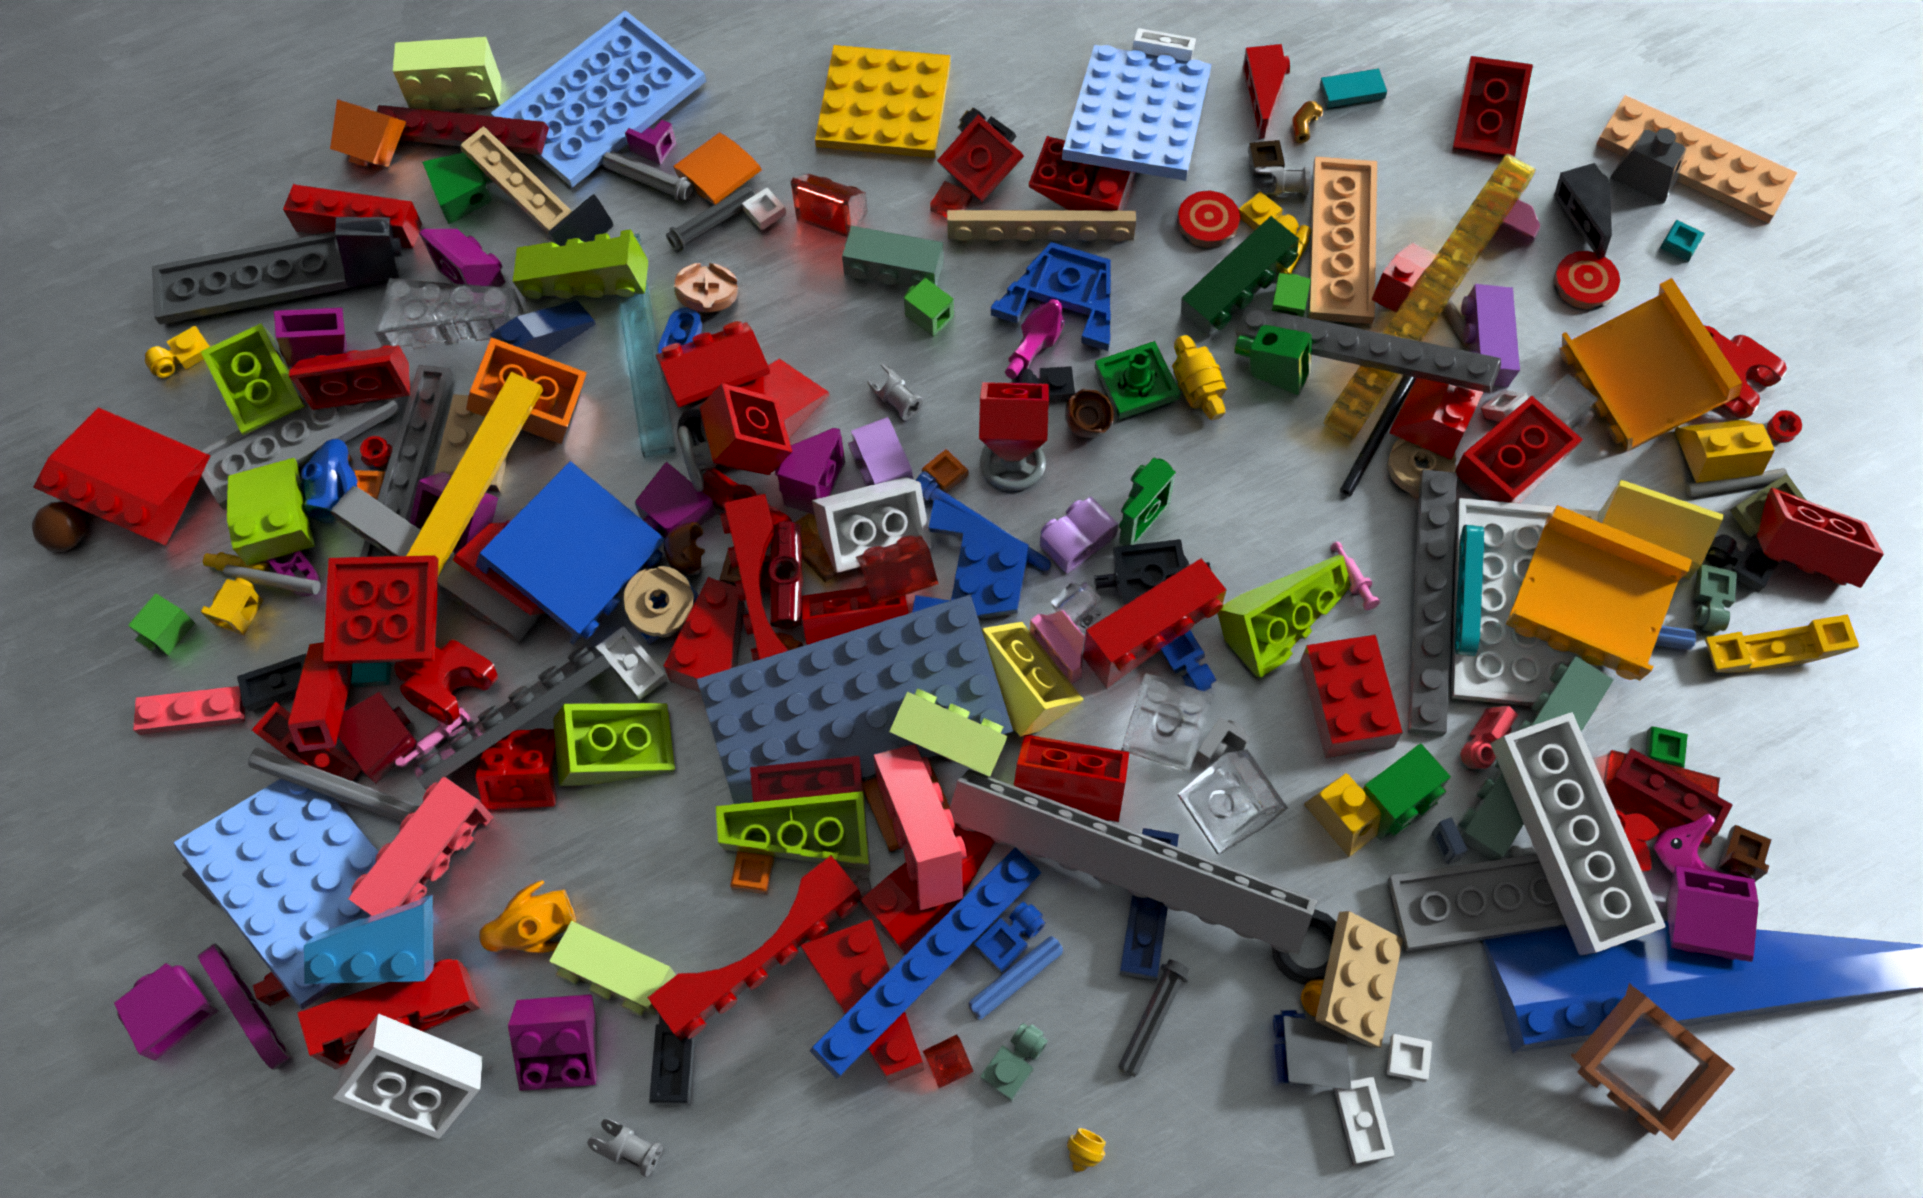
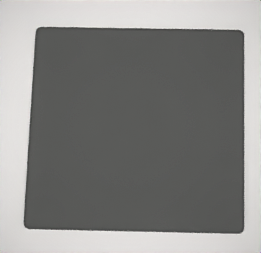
[1284,1016,1351,1090]

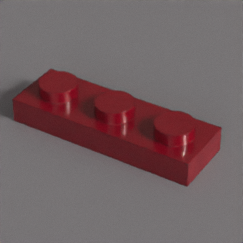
[1611,748,1733,839]
[750,756,863,802]

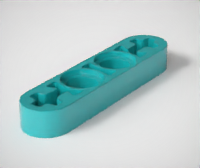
[1455,524,1484,656]

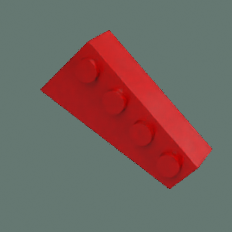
[1083,558,1227,689]
[800,919,924,1084]
[297,959,480,1070]

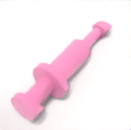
[1331,542,1380,610]
[395,707,472,768]

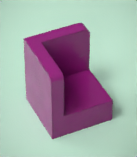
[625,119,677,165]

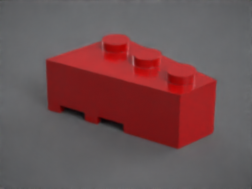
[663,577,745,693]

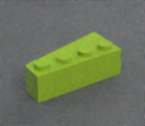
[512,229,649,299]
[716,791,871,871]

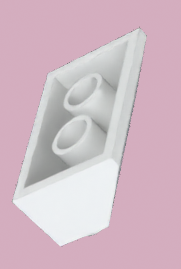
[812,477,932,573]
[333,1014,483,1139]

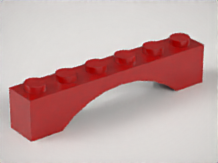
[720,494,789,661]
[647,855,861,1041]

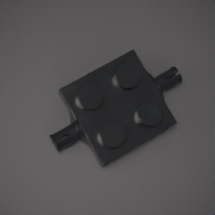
[1094,539,1211,607]

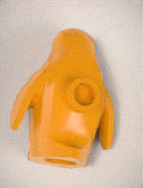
[479,880,577,953]

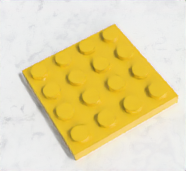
[815,45,951,158]

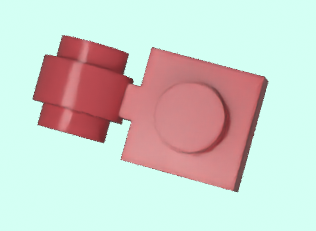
[1460,706,1518,769]

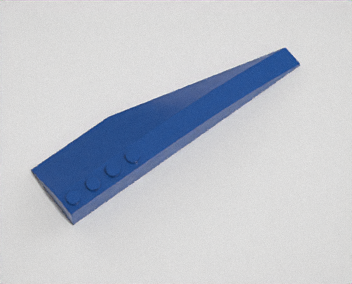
[1482,921,1923,1053]

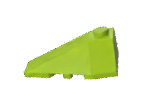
[1217,555,1351,678]

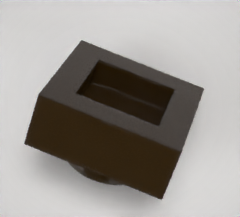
[1248,140,1285,175]

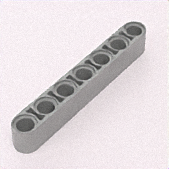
[330,486,540,643]

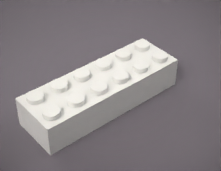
[1490,712,1666,955]

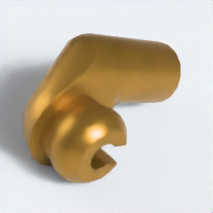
[1292,101,1323,143]

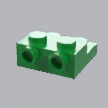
[1119,457,1176,546]

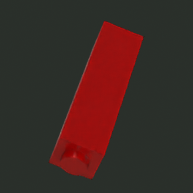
[288,642,353,752]

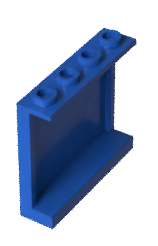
[475,461,665,646]

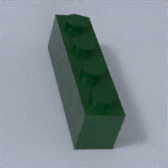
[1181,216,1299,337]

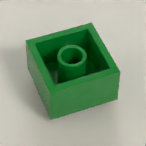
[1363,743,1451,841]

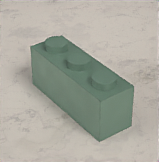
[842,225,944,287]

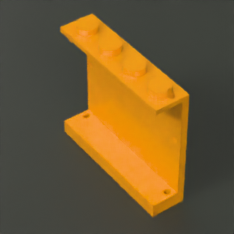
[1559,278,1742,452]
[1505,505,1692,681]

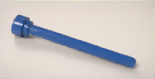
[915,471,1051,571]

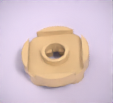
[1386,438,1456,498]
[624,566,694,638]

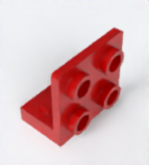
[475,728,557,809]

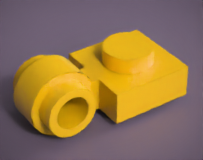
[1239,192,1299,234]
[145,326,210,378]

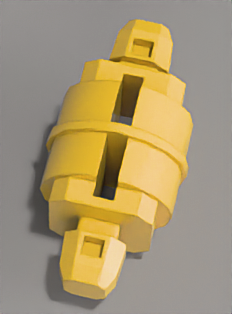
[1172,335,1227,421]

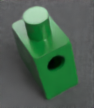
[422,153,493,224]
[1234,325,1312,395]

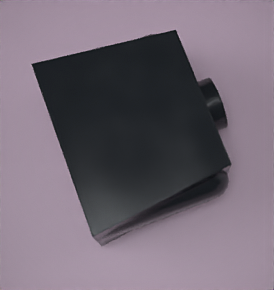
[335,217,403,287]

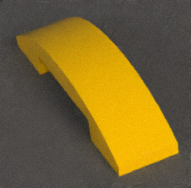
[1705,614,1859,673]

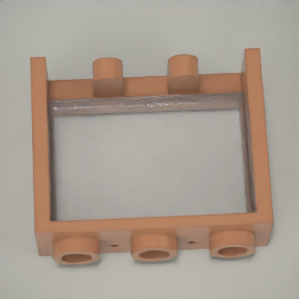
[1570,983,1735,1141]

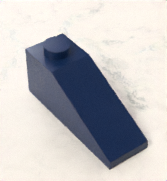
[490,300,596,357]

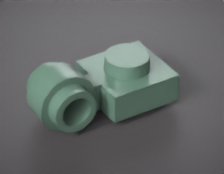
[1694,564,1737,633]
[980,1023,1048,1102]

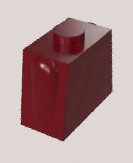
[338,692,417,784]

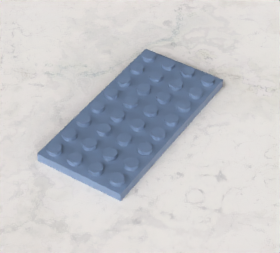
[697,595,1013,804]

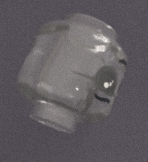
[1052,581,1103,632]

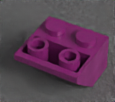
[1666,866,1759,962]
[508,994,597,1091]

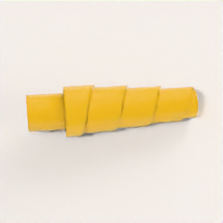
[1280,225,1312,274]
[203,552,269,572]

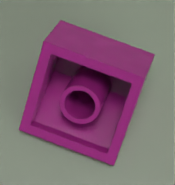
[419,229,506,305]
[775,428,845,515]
[409,471,498,554]

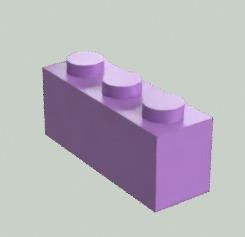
[1461,284,1520,387]

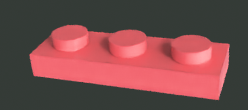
[133,686,245,735]

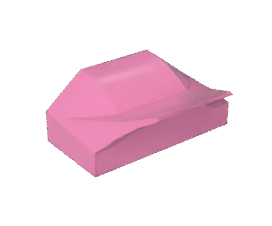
[1476,192,1540,239]
[1030,610,1085,684]

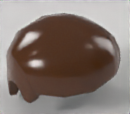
[1065,389,1114,439]
[32,502,88,552]
[664,522,705,577]

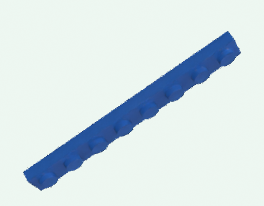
[810,847,1042,1079]

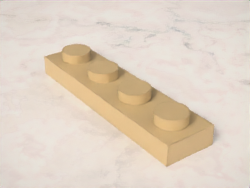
[461,126,572,234]

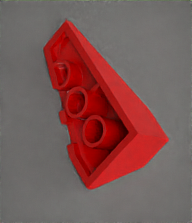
[860,825,995,956]

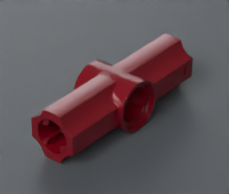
[769,521,804,629]

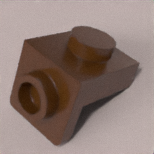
[1718,825,1772,882]

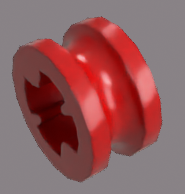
[1766,410,1803,443]

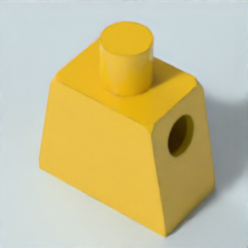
[1304,773,1381,857]

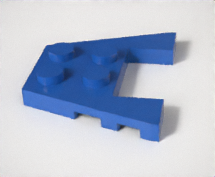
[991,242,1111,351]
[912,499,1029,619]

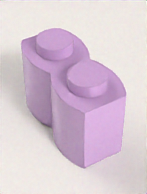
[848,417,913,487]
[1040,497,1119,574]

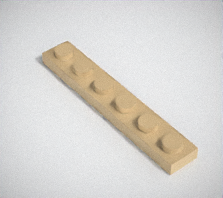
[947,210,1136,241]

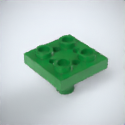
[1095,341,1181,420]

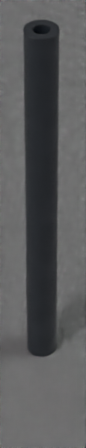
[1340,375,1417,497]

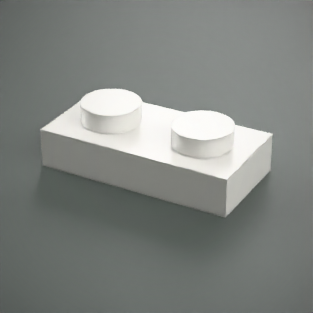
[1132,28,1196,61]
[596,626,667,700]
[1334,1077,1395,1165]

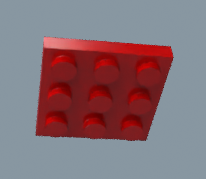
[323,555,439,664]

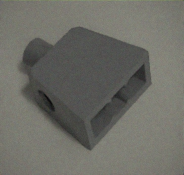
[1610,128,1686,203]

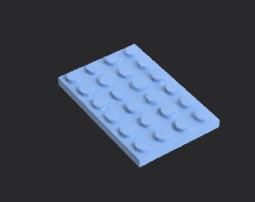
[491,10,706,188]
[1062,45,1212,181]
[174,779,378,1010]

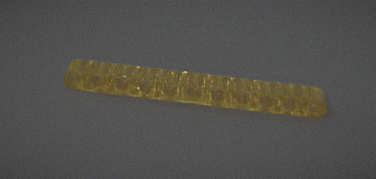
[1323,154,1536,441]

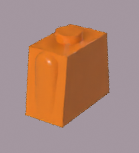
[330,99,406,167]

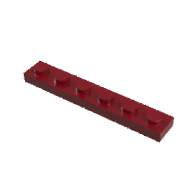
[376,105,549,155]

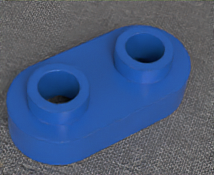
[658,307,702,353]

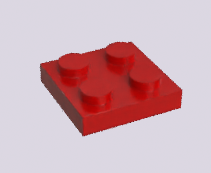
[937,115,1024,202]

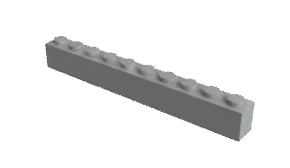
[950,769,1318,955]

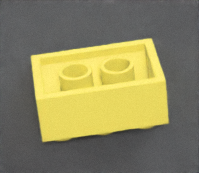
[1598,480,1724,579]
[982,622,1084,736]

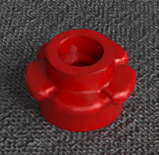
[360,436,393,467]

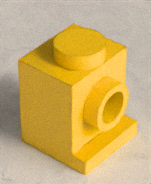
[201,577,264,636]

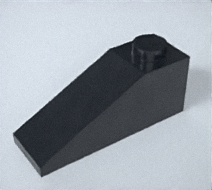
[1554,163,1612,259]

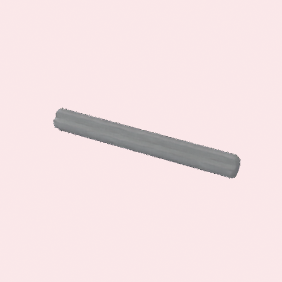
[248,747,420,822]

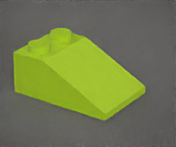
[200,323,304,435]
[227,458,315,566]
[553,703,675,786]

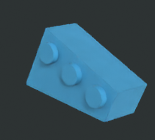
[304,894,434,984]

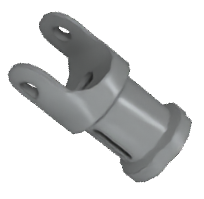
[1253,166,1310,195]
[867,364,924,420]
[587,1119,663,1177]

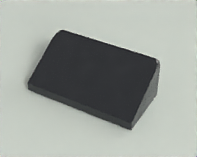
[548,194,614,246]

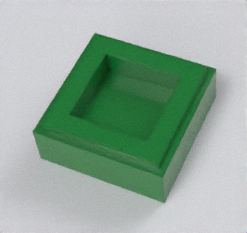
[1645,726,1688,771]

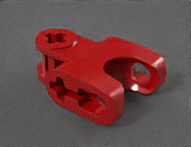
[1704,325,1787,419]
[394,640,498,726]

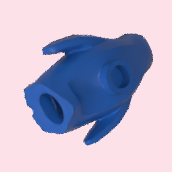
[301,438,358,523]

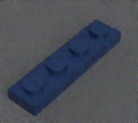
[1120,828,1179,981]

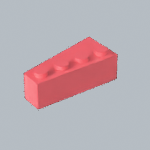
[874,744,967,910]
[348,776,494,916]

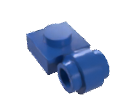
[1161,630,1216,695]
[974,902,1046,973]

